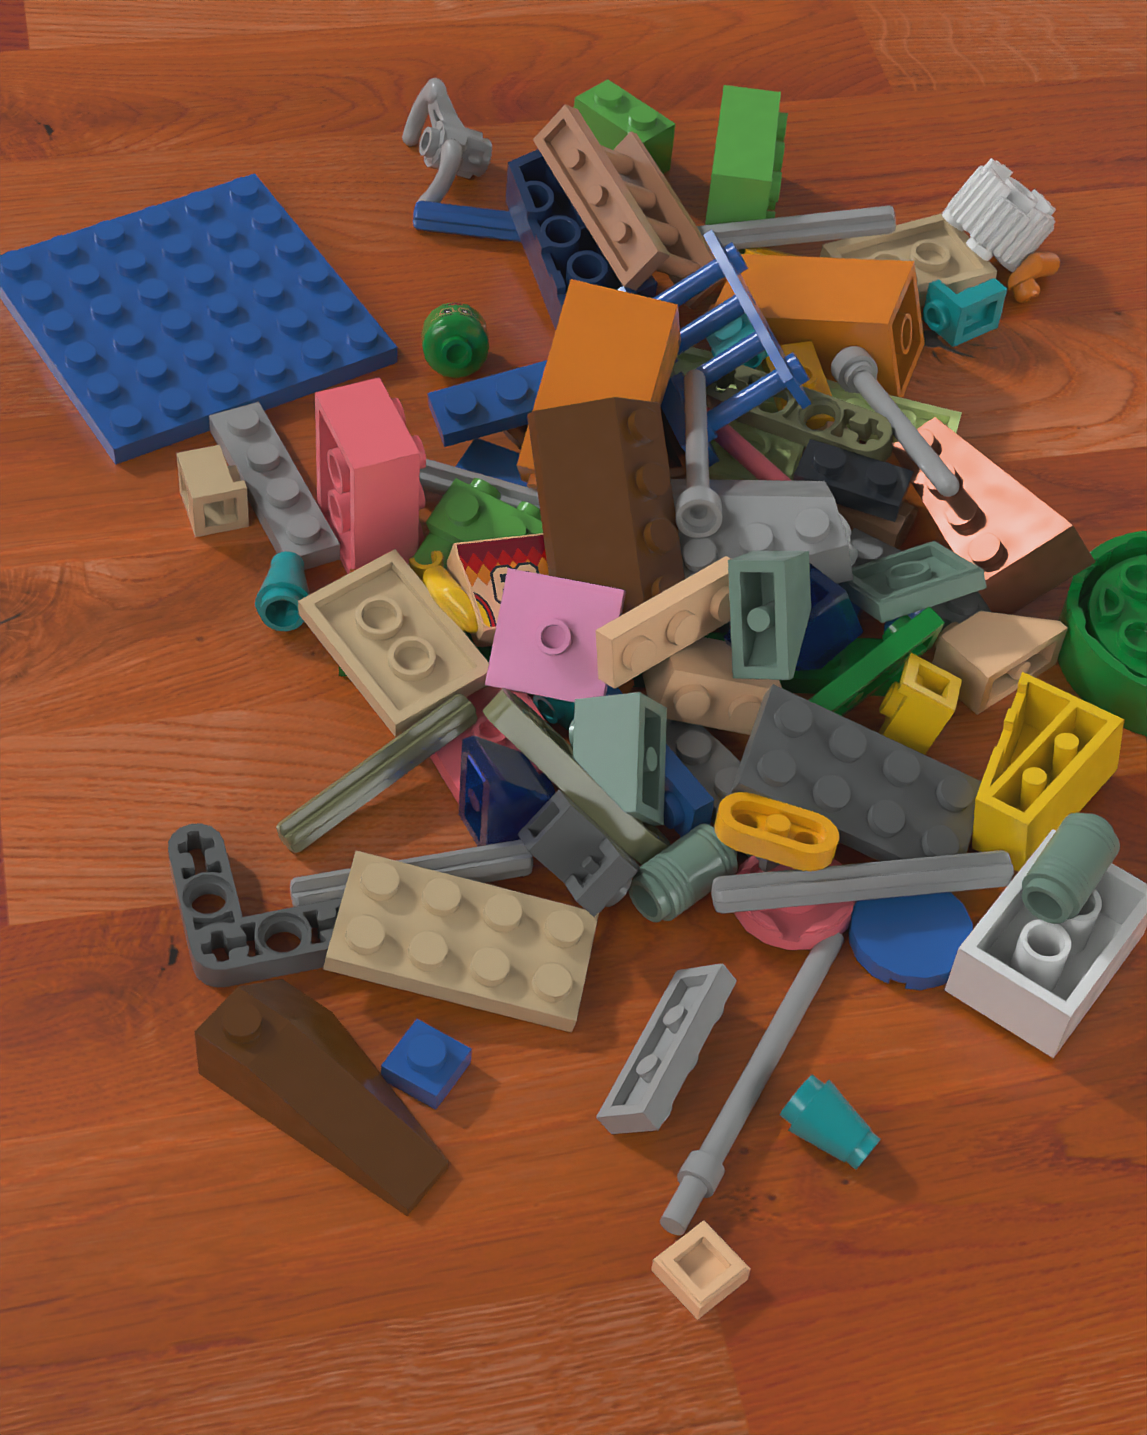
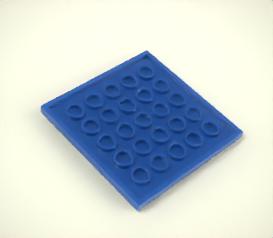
[0,174,398,465]

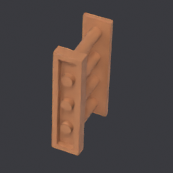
[533,104,726,309]

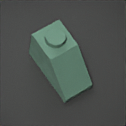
[728,551,811,680]
[569,692,667,826]

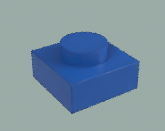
[381,1019,472,1110]

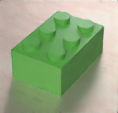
[705,85,788,254]

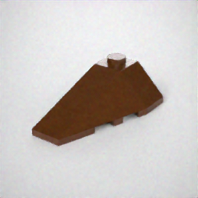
[194,979,448,1216]

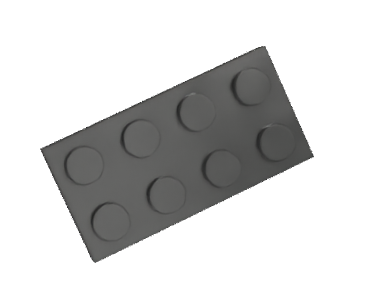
[730,684,982,862]

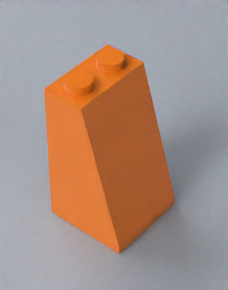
[708,254,925,398]
[517,279,681,490]

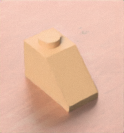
[932,611,1068,715]

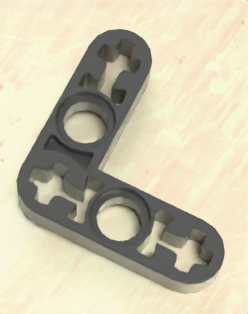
[168,823,342,987]

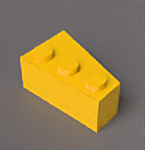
[972,672,1124,872]

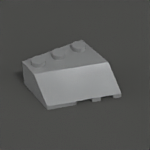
[671,479,853,591]

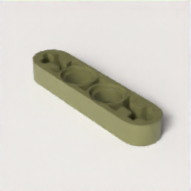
[706,365,894,462]
[483,688,671,865]

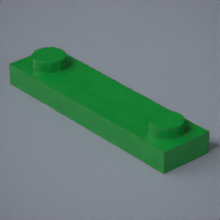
[808,606,945,717]

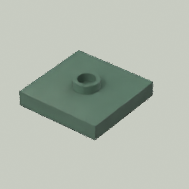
[837,541,987,623]

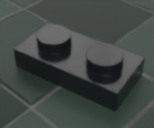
[793,439,914,522]

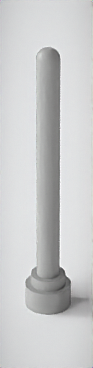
[831,346,959,497]
[675,369,722,538]

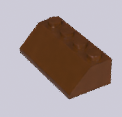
[527,397,685,615]

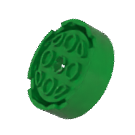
[1057,531,1147,736]

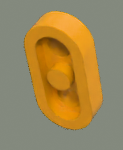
[714,792,839,871]

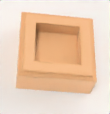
[651,1220,750,1320]

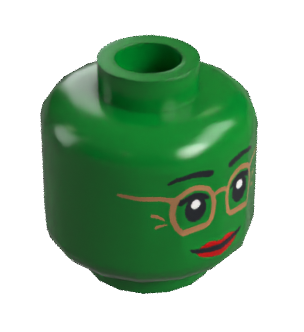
[421,302,490,379]

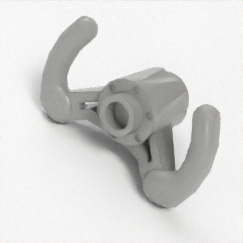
[402,78,492,203]

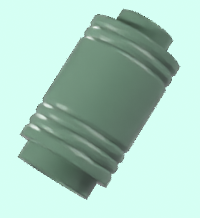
[1022,813,1120,924]
[628,824,738,922]

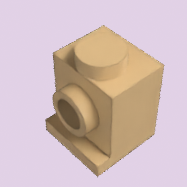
[177,445,249,537]

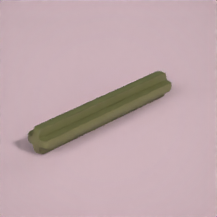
[276,693,478,853]

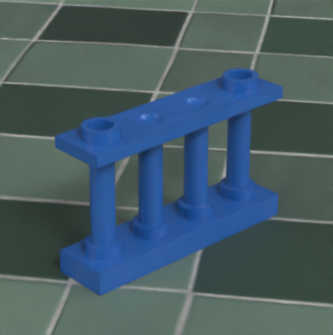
[618,229,812,467]

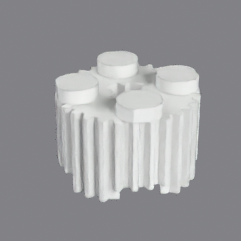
[942,158,1056,272]

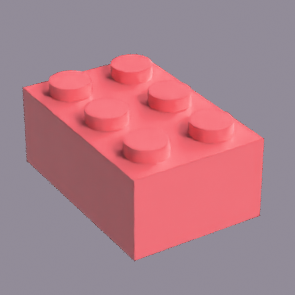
[315,377,426,574]

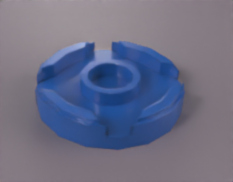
[848,892,973,990]

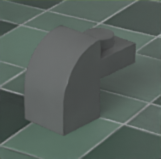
[518,789,640,917]

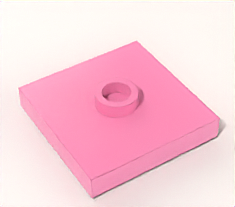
[485,568,626,703]

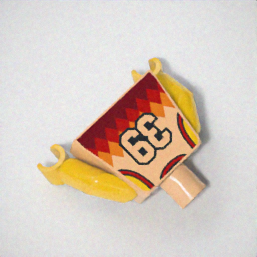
[409,533,549,647]

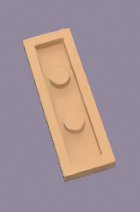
[595,556,731,689]

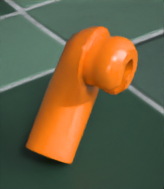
[1007,252,1060,303]

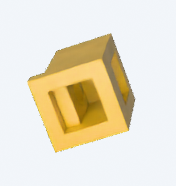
[878,653,962,755]

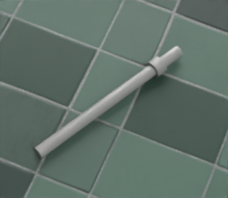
[660,932,844,1235]

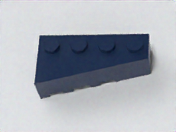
[506,149,658,331]

